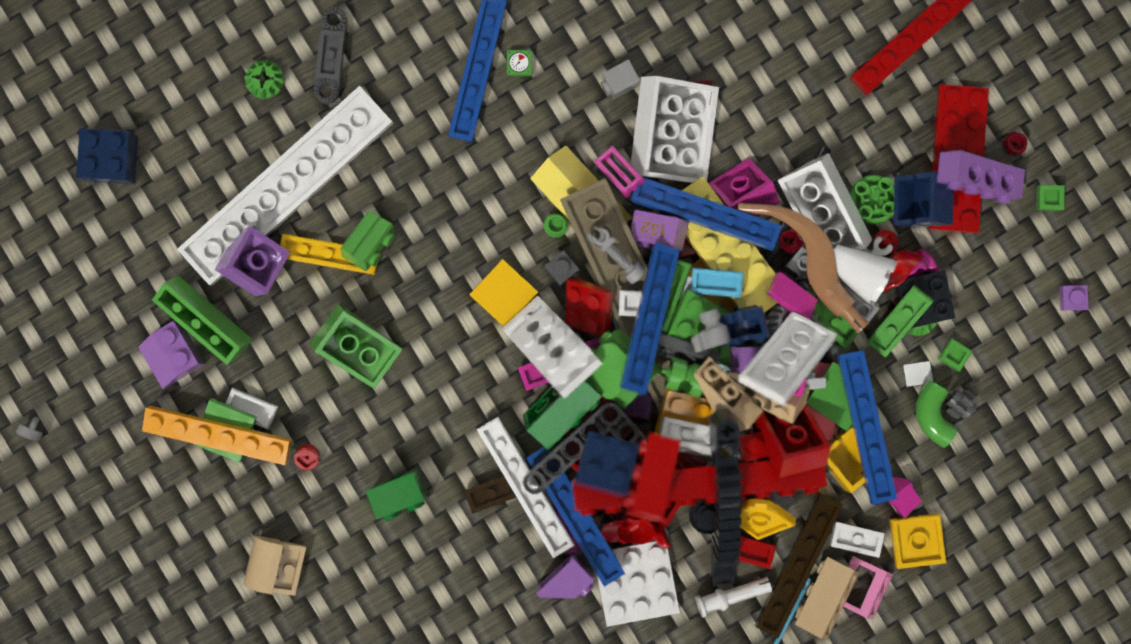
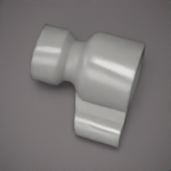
[691,308,732,353]

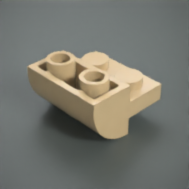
[243,535,306,596]

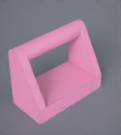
[844,556,893,619]

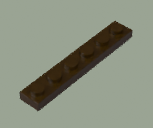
[755,493,843,638]

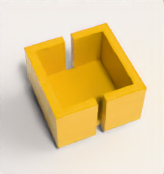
[825,425,890,493]

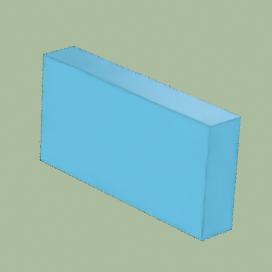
[691,268,744,298]

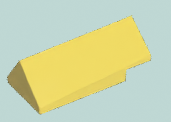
[530,146,632,223]

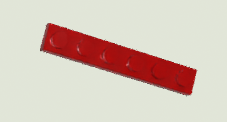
[850,0,972,96]

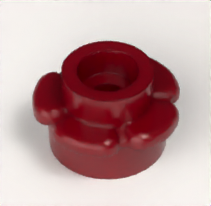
[1003,132,1028,156]
[780,229,804,253]

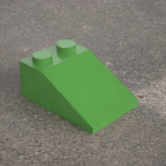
[310,304,403,389]

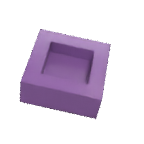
[1059,285,1088,311]

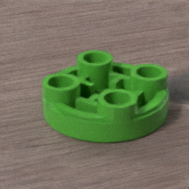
[849,175,894,224]

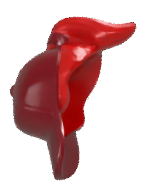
[602,508,671,549]

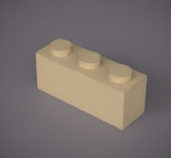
[795,557,860,640]

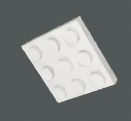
[597,540,680,627]

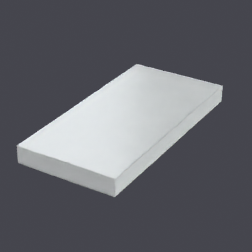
[739,311,837,406]

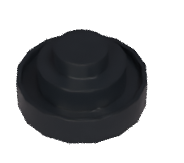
[688,500,717,534]

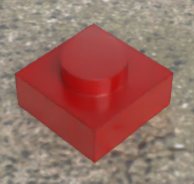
[739,432,769,463]

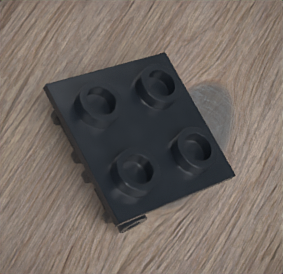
[895,270,955,328]

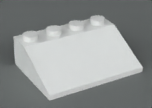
[630,76,719,183]

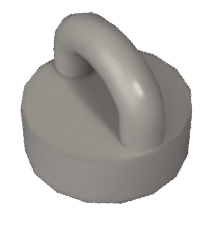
[15,417,43,442]

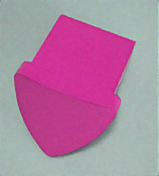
[888,477,922,518]

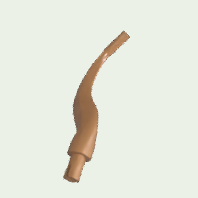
[738,203,869,333]

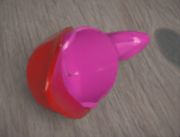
[883,249,940,293]

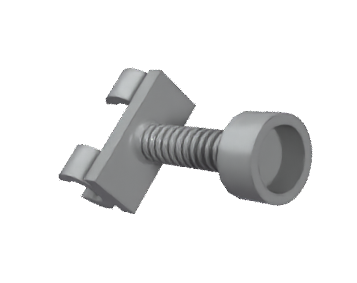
[586,226,645,284]

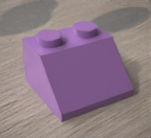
[215,226,290,296]
[138,321,206,389]
[536,553,594,598]

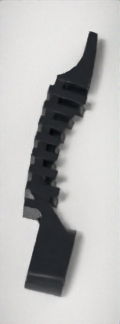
[710,408,742,586]

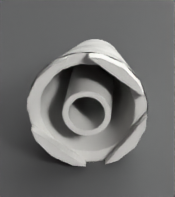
[833,245,897,306]

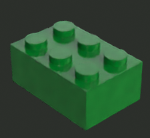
[523,379,602,450]

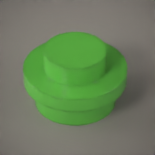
[544,213,568,238]

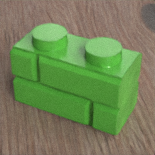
[340,211,395,271]

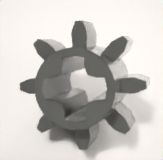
[945,389,977,419]

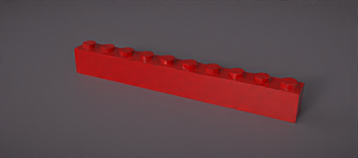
[571,461,827,516]

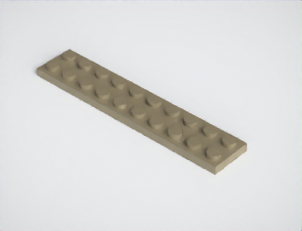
[560,178,705,413]

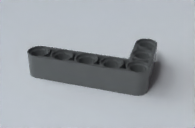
[523,403,646,494]

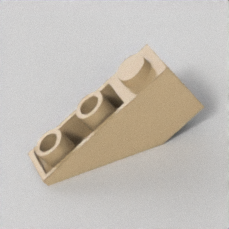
[693,357,763,432]
[728,372,810,424]

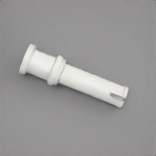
[695,577,772,618]

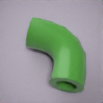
[916,380,957,448]

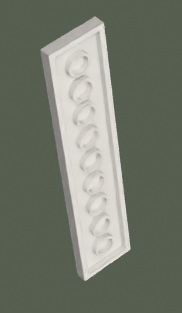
[177,86,393,286]

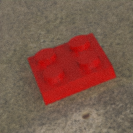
[565,277,613,338]

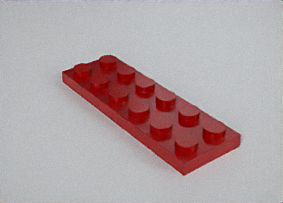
[928,84,989,234]

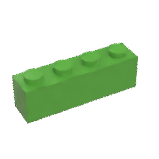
[152,276,253,365]

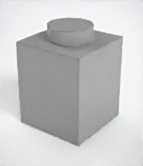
[600,59,640,100]

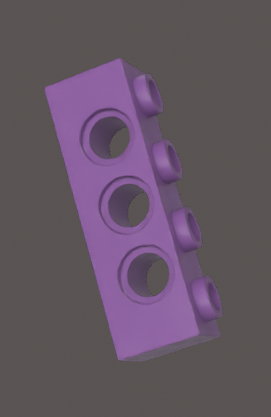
[937,150,1025,203]

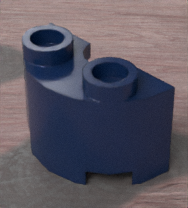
[719,305,770,347]

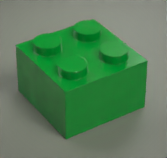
[366,469,429,521]

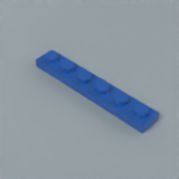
[448,0,507,143]
[631,177,782,251]
[619,242,680,395]
[837,350,898,505]
[526,447,625,587]

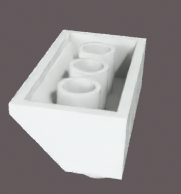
[778,153,872,251]

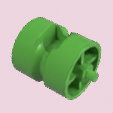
[661,357,703,398]

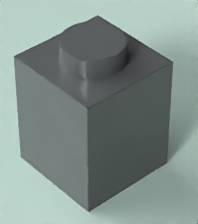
[544,250,579,287]

